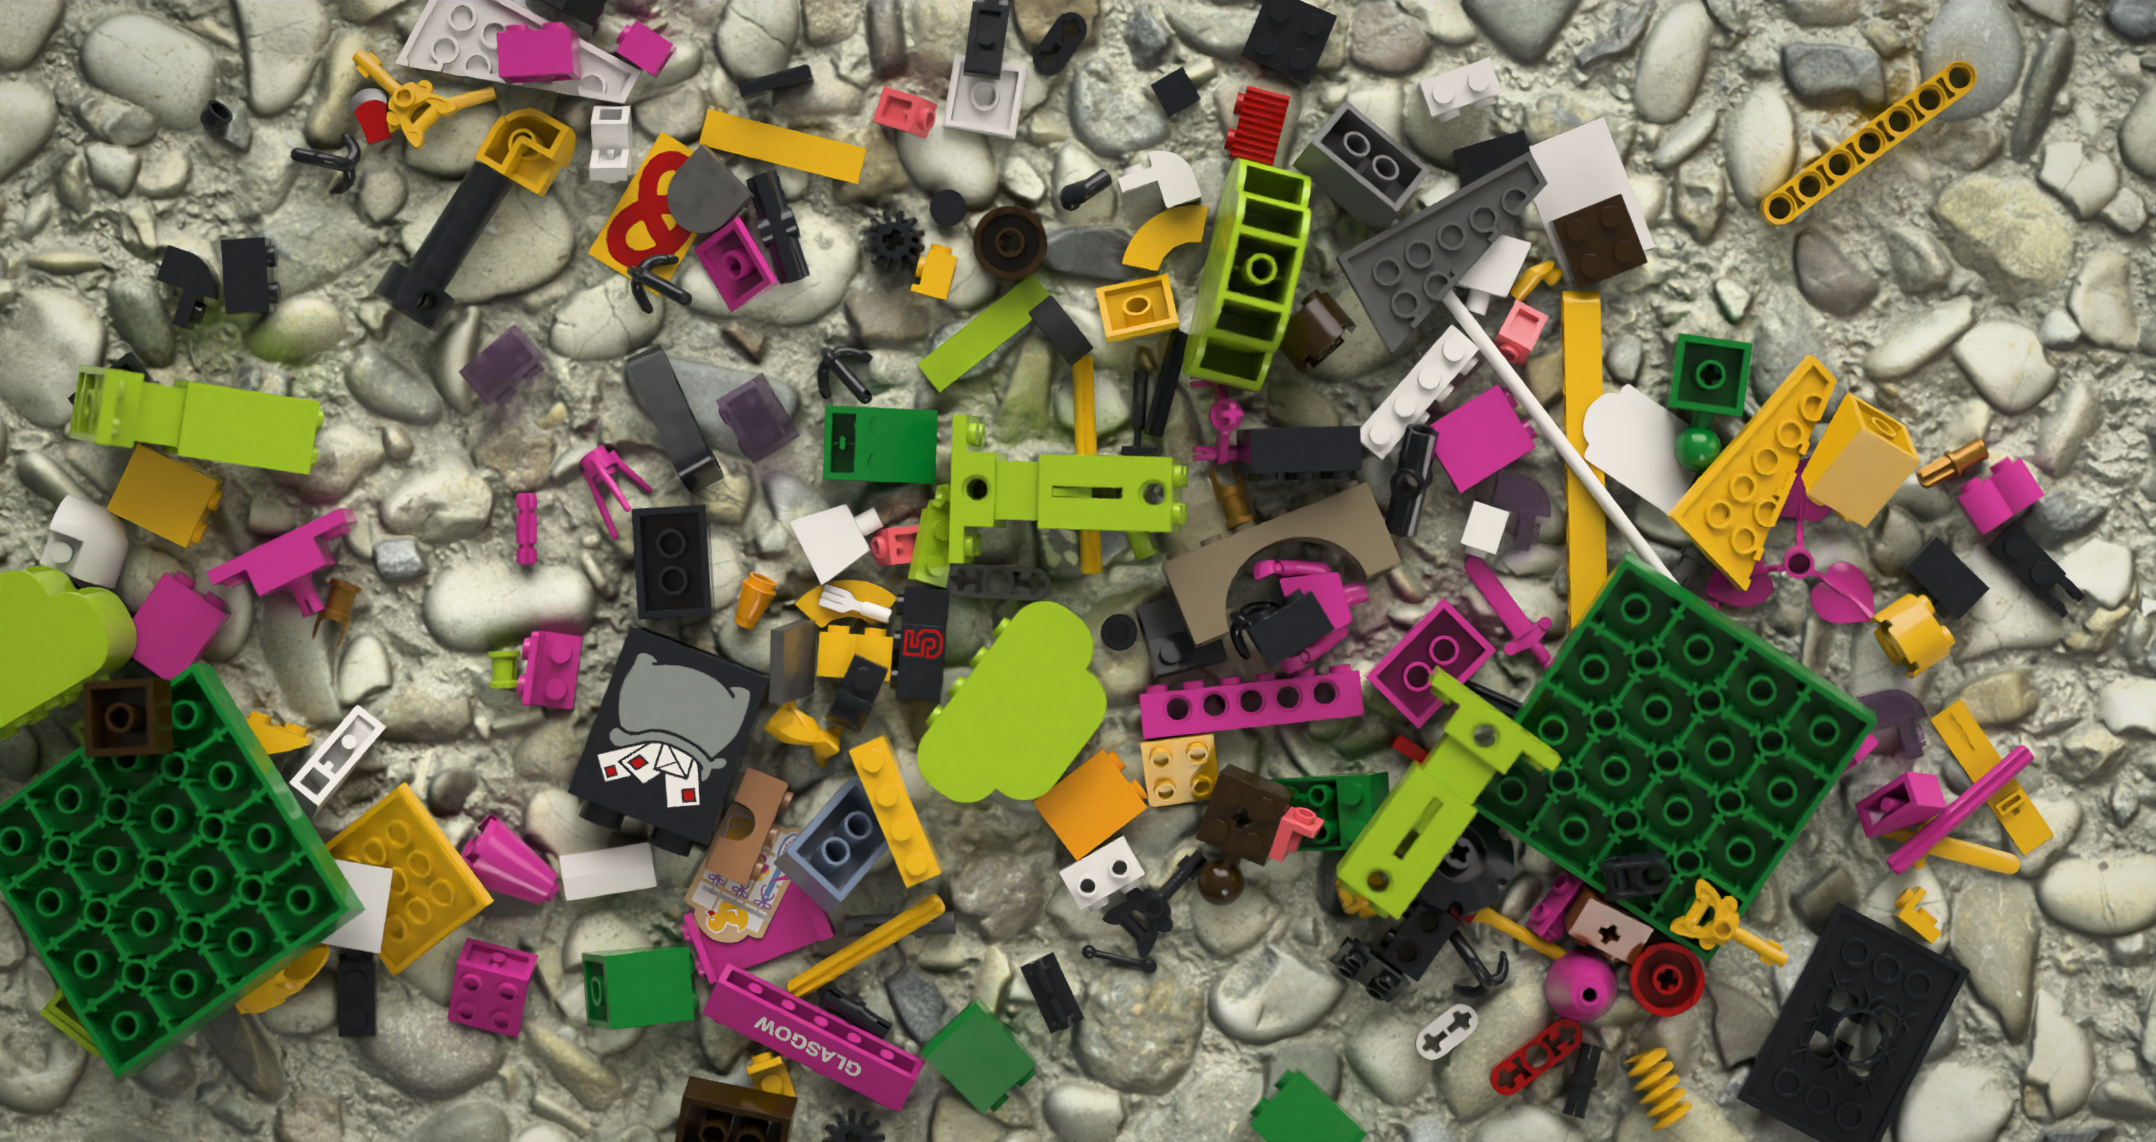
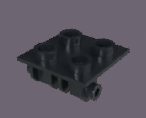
[1329,936,1411,1003]

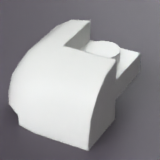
[39,495,129,589]

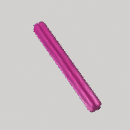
[1886,745,2034,875]

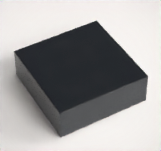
[1151,67,1201,117]

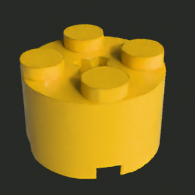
[1870,593,1955,679]

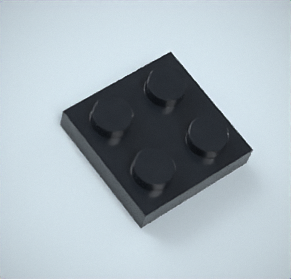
[1241,0,1337,85]

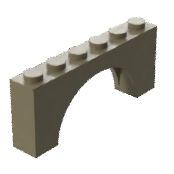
[1161,480,1401,649]

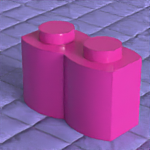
[1954,456,2045,535]

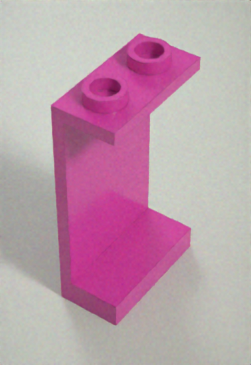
[681,875,836,984]

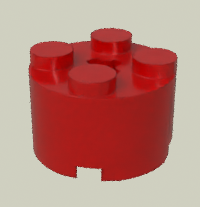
[1626,939,1705,1017]

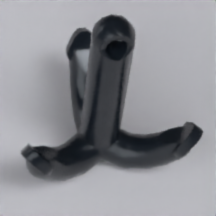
[290,133,361,195]
[627,254,692,314]
[817,346,873,404]
[1230,601,1279,660]
[1448,930,1509,999]

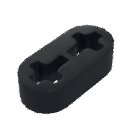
[1033,12,1087,77]

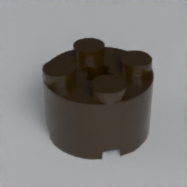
[973,206,1048,282]
[1278,289,1357,375]

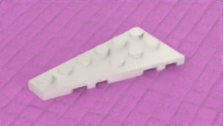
[395,0,643,105]

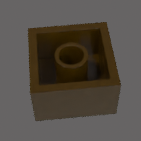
[1548,194,1648,290]
[83,678,173,758]

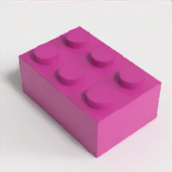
[1364,598,1496,729]

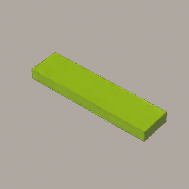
[917,274,1049,393]

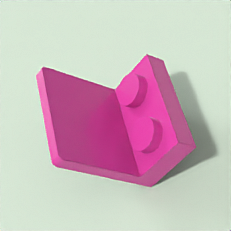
[517,630,584,709]
[447,937,538,1037]

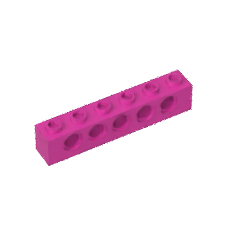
[1139,664,1364,739]

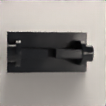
[1020,952,1084,1034]

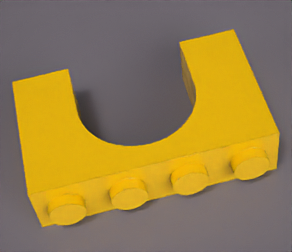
[849,733,944,888]

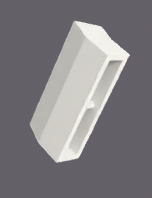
[559,842,658,901]

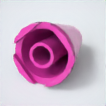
[460,813,560,905]
[1544,949,1618,1023]

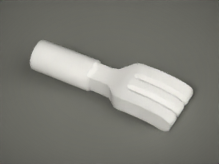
[818,584,892,624]

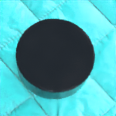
[930,190,967,227]
[1101,614,1137,651]

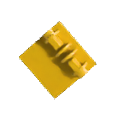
[1140,732,1219,808]

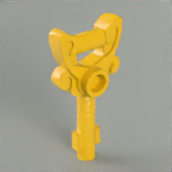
[352,49,457,150]
[1670,879,1789,968]

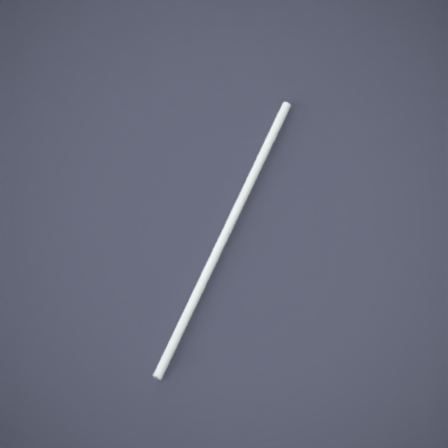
[1385,218,1679,584]

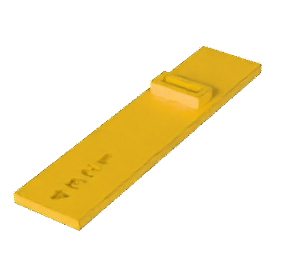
[699,109,867,185]
[1929,699,2054,856]

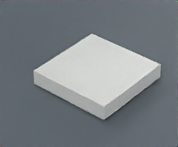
[942,54,1028,140]

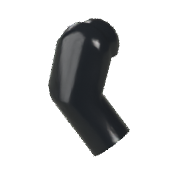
[1059,169,1112,211]

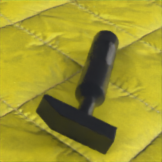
[1121,371,1157,456]

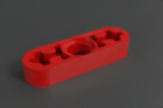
[1489,1017,1583,1095]

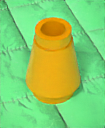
[734,572,777,630]

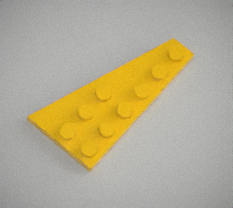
[1666,355,1837,592]

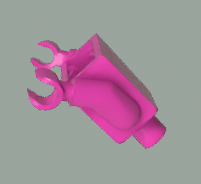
[1253,560,1369,674]

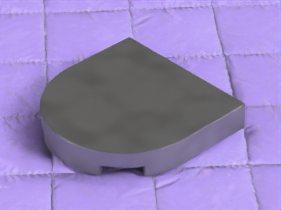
[667,144,754,234]

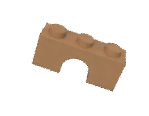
[705,767,794,886]

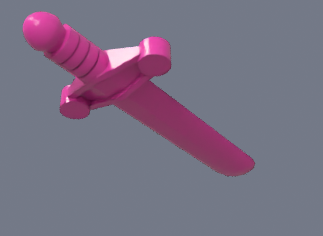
[1464,555,1552,670]

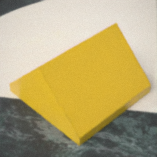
[1096,273,1180,345]

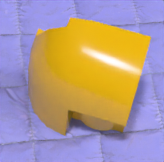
[474,107,576,198]

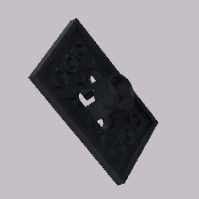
[1735,901,1970,1142]

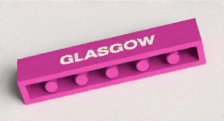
[702,962,925,1113]

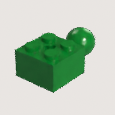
[1664,333,1753,472]

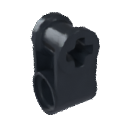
[1598,852,1672,901]

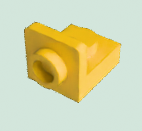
[1892,886,1942,944]
[745,1050,797,1097]

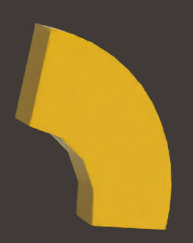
[1122,205,1209,272]
[795,580,897,628]

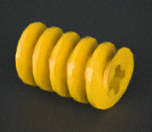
[1622,1047,1692,1131]

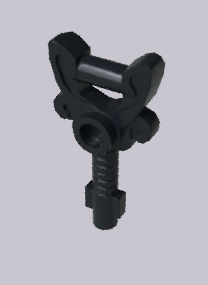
[1102,850,1207,958]

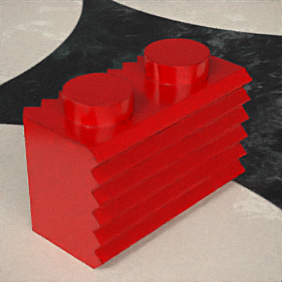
[1224,86,1290,167]

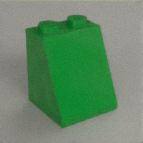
[581,945,698,1030]
[921,996,1037,1114]
[1249,1067,1367,1142]

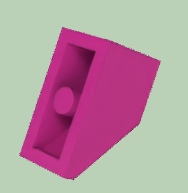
[1855,772,1947,838]

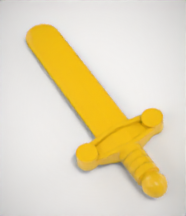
[1882,816,2020,875]

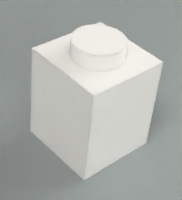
[1458,501,1509,559]

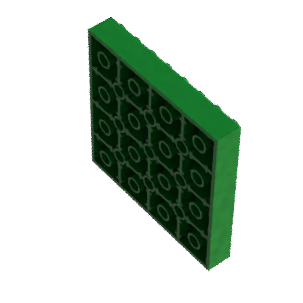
[1474,550,1877,962]
[0,663,366,1078]

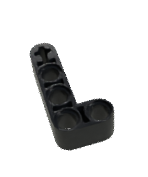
[627,344,724,494]

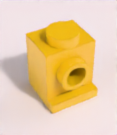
[910,243,959,302]

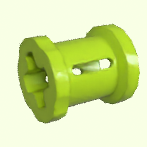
[487,651,520,689]

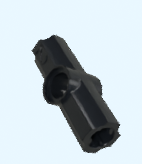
[746,170,811,285]
[1385,423,1439,537]

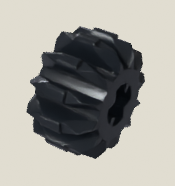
[863,210,925,272]
[822,1108,885,1142]

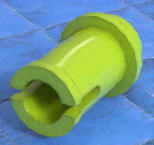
[1125,531,1158,561]

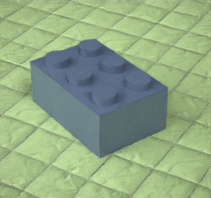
[773,775,889,913]

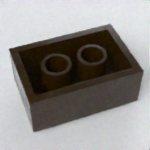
[675,1076,798,1142]

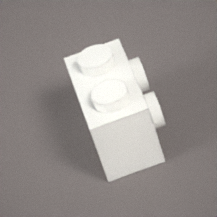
[1417,57,1502,123]
[1059,834,1145,912]

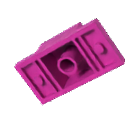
[206,508,358,618]

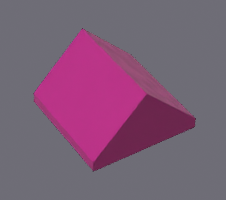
[694,217,780,312]

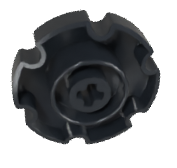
[1414,812,1515,917]

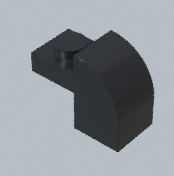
[156,245,220,330]
[825,653,888,734]

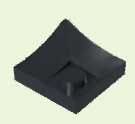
[1135,597,1227,679]

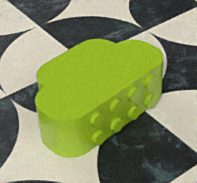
[1182,158,1311,393]
[0,565,137,743]
[917,600,1107,803]

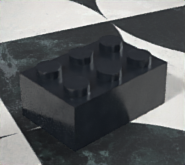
[1236,425,1362,482]
[632,505,716,620]

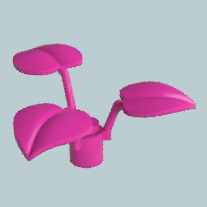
[1706,457,1874,624]

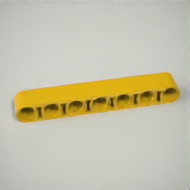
[1759,61,1977,227]

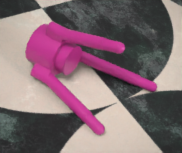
[579,445,653,540]

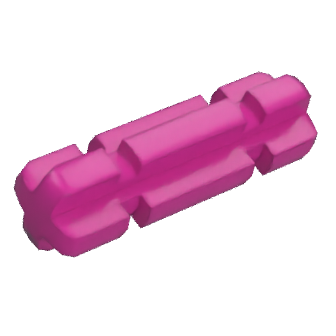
[516,493,537,565]

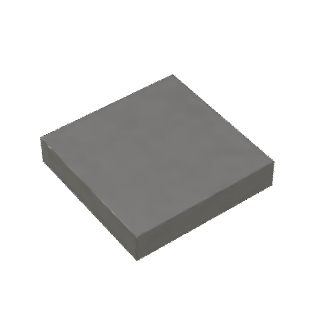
[769,619,815,704]

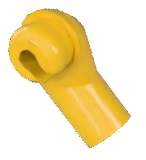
[1510,260,1563,302]

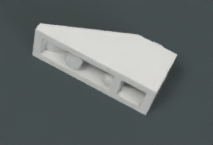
[288,705,386,820]

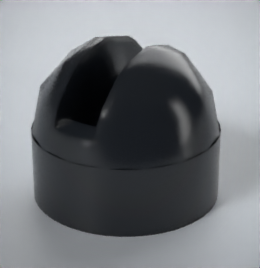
[200,100,233,133]

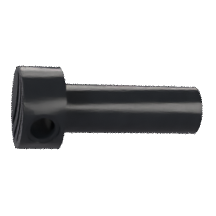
[373,161,512,332]

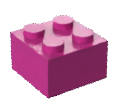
[496,22,581,84]

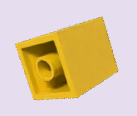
[1801,392,1920,528]

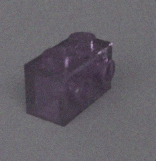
[459,324,547,407]
[716,372,800,464]

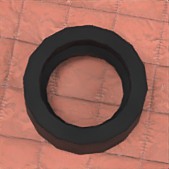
[1029,295,1093,366]

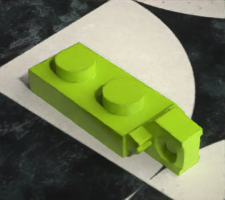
[908,484,951,589]

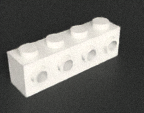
[1360,324,1480,461]

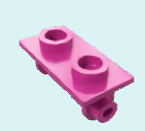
[1525,870,1588,943]

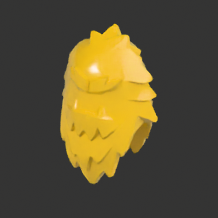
[234,943,330,1014]

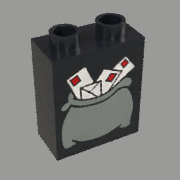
[568,625,770,857]

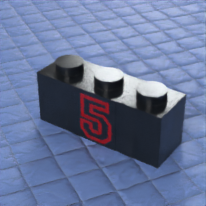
[890,587,950,701]

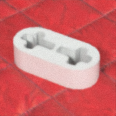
[1415,1003,1478,1060]

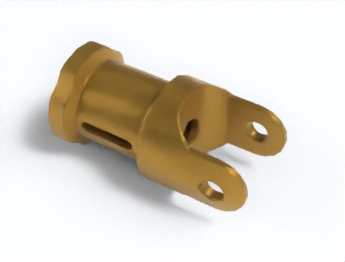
[1209,462,1258,531]
[312,577,362,647]

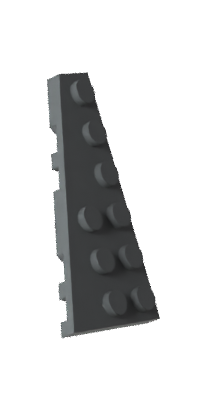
[1336,151,1548,355]

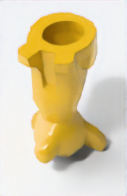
[762,699,842,769]

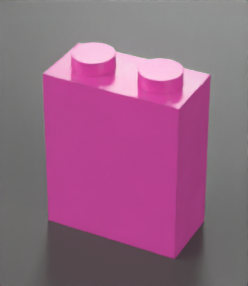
[1429,384,1537,494]
[132,570,231,680]

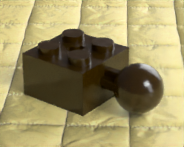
[1196,764,1297,906]

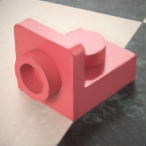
[873,87,937,139]
[1493,299,1549,365]
[871,525,919,567]
[1268,806,1324,863]

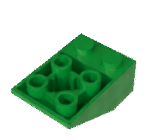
[823,405,938,484]
[1270,772,1390,852]

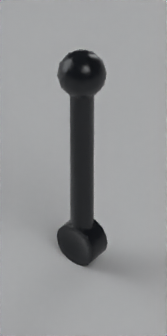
[1082,945,1157,974]

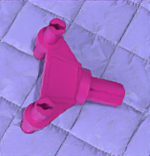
[1190,377,1243,465]

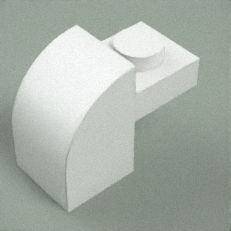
[589,106,632,183]
[1118,151,1202,210]

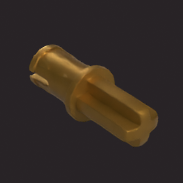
[1916,437,1989,489]

